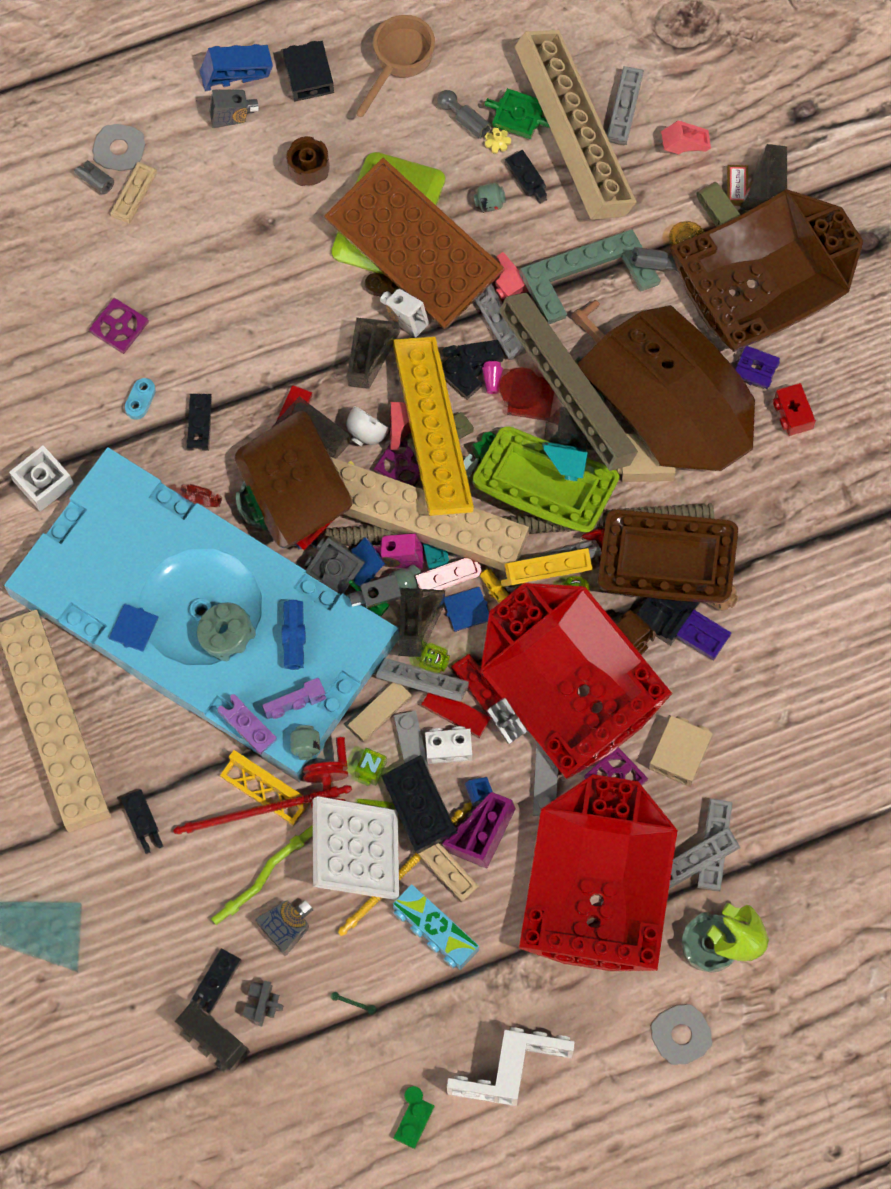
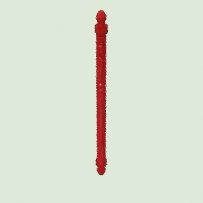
[173,785,352,835]

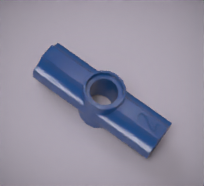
[282,600,306,670]

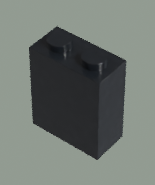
[282,40,334,102]

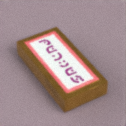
[727,165,749,206]

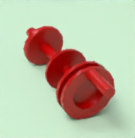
[303,737,349,809]

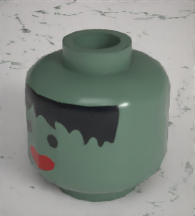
[474,183,506,212]
[290,725,320,760]

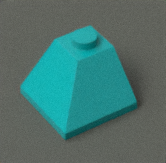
[542,441,588,481]

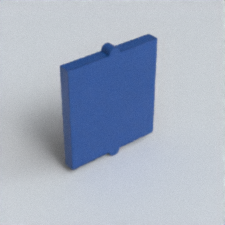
[352,537,385,586]
[443,586,489,632]
[109,604,159,652]

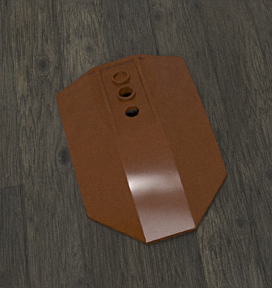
[670,189,863,352]
[578,305,755,471]

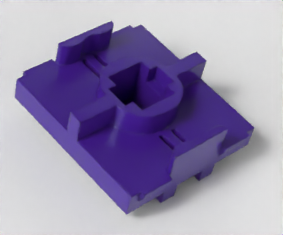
[735,346,780,389]

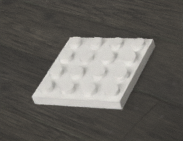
[313,796,399,900]

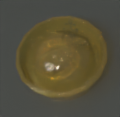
[669,221,705,246]

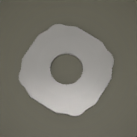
[93,124,145,171]
[651,1004,712,1065]

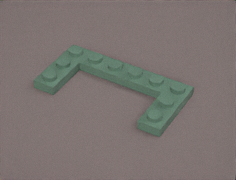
[519,229,661,324]

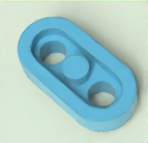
[125,378,156,420]

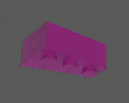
[442,792,516,869]

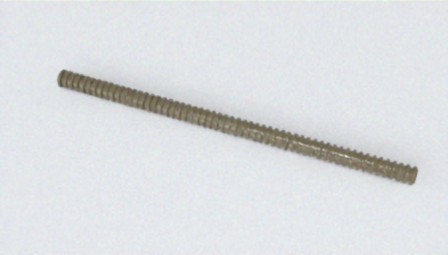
[325,503,714,546]

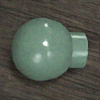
[390,564,421,599]

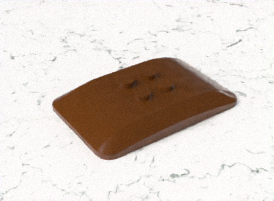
[235,411,353,548]
[598,509,739,603]

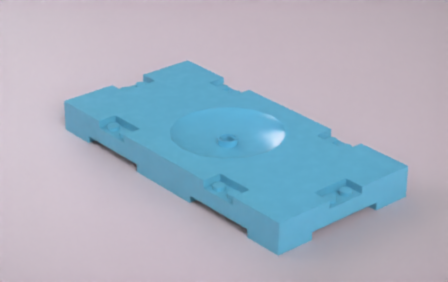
[4,447,399,782]

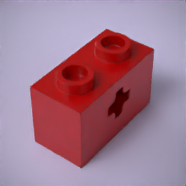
[773,383,816,436]

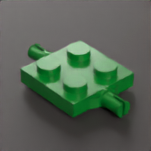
[485,88,551,139]

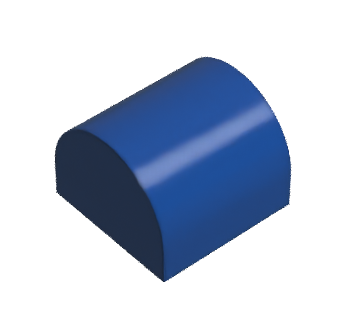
[465,777,493,806]

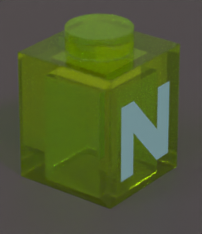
[355,748,387,786]

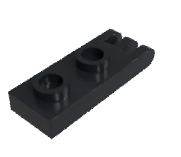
[190,948,242,1014]

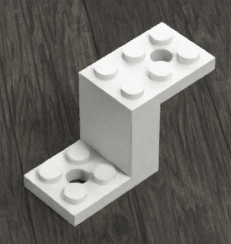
[447,1027,575,1106]

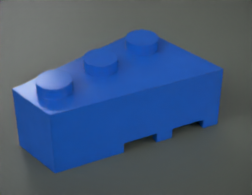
[200,44,273,91]

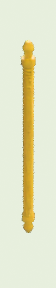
[338,802,473,936]

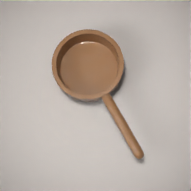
[357,15,435,117]

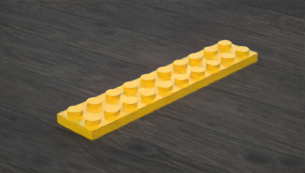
[393,337,474,516]

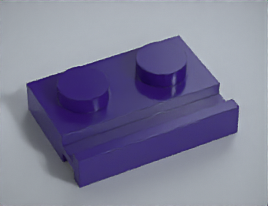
[676,610,731,661]

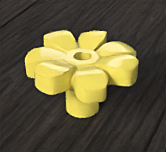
[485,128,511,154]

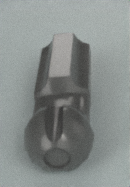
[437,90,491,139]
[631,247,679,272]

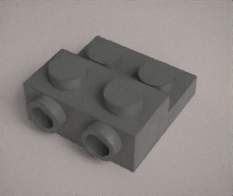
[304,536,365,595]

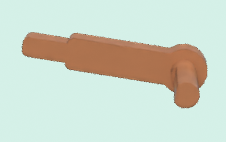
[571,300,605,343]

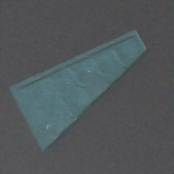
[0,902,82,972]

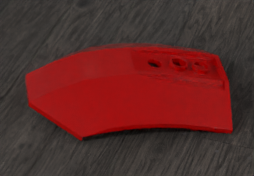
[480,583,673,779]
[519,774,678,971]

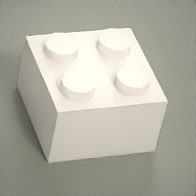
[9,445,74,512]

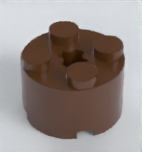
[286,136,330,186]
[616,610,656,655]

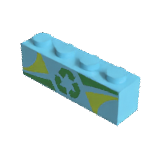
[393,884,479,970]

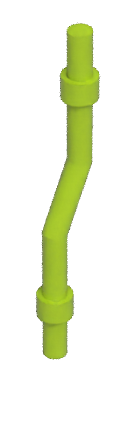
[211,825,313,925]

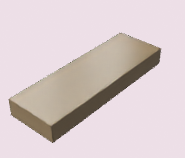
[110,162,157,224]
[348,682,412,742]
[418,843,479,902]

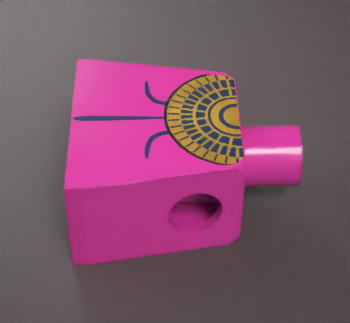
[373,534,424,569]

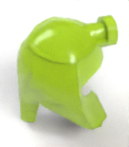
[706,903,769,961]

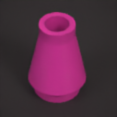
[482,361,503,394]

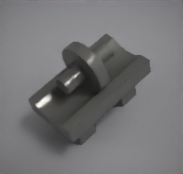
[486,698,528,744]
[243,980,284,1027]

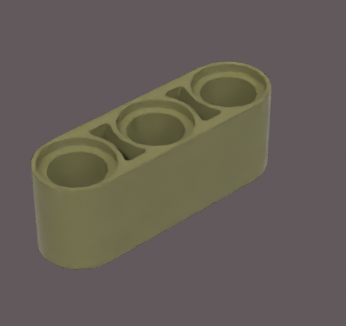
[696,182,740,227]

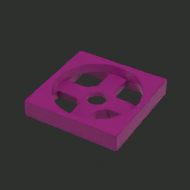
[89,298,149,354]
[373,439,421,486]
[584,747,648,785]

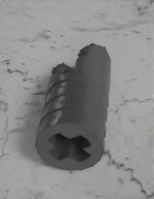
[74,160,114,194]

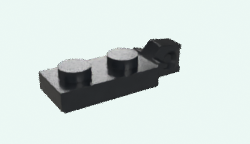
[505,150,547,204]

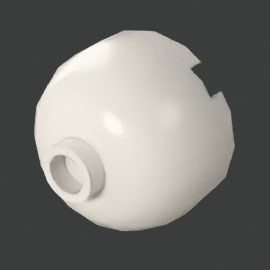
[346,406,390,446]

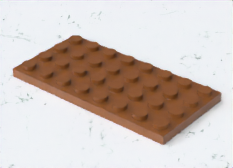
[324,158,505,330]

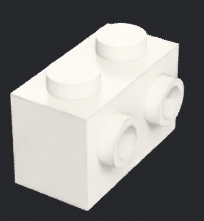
[425,726,472,764]

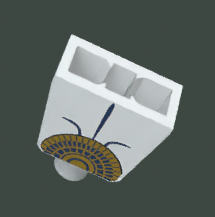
[380,289,429,338]

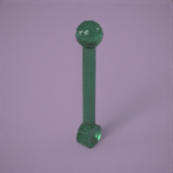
[330,992,377,1015]

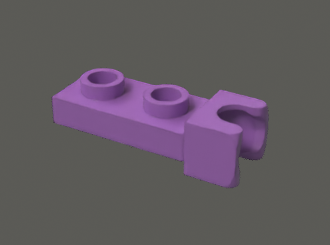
[263,678,326,719]
[217,694,277,755]

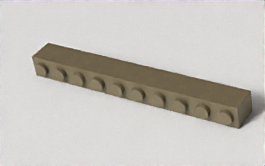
[499,293,638,471]

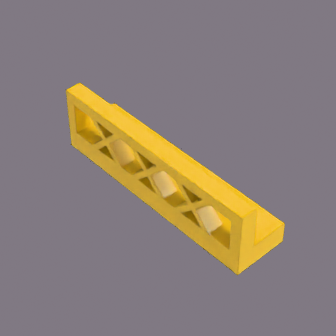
[501,548,592,587]
[220,750,309,826]

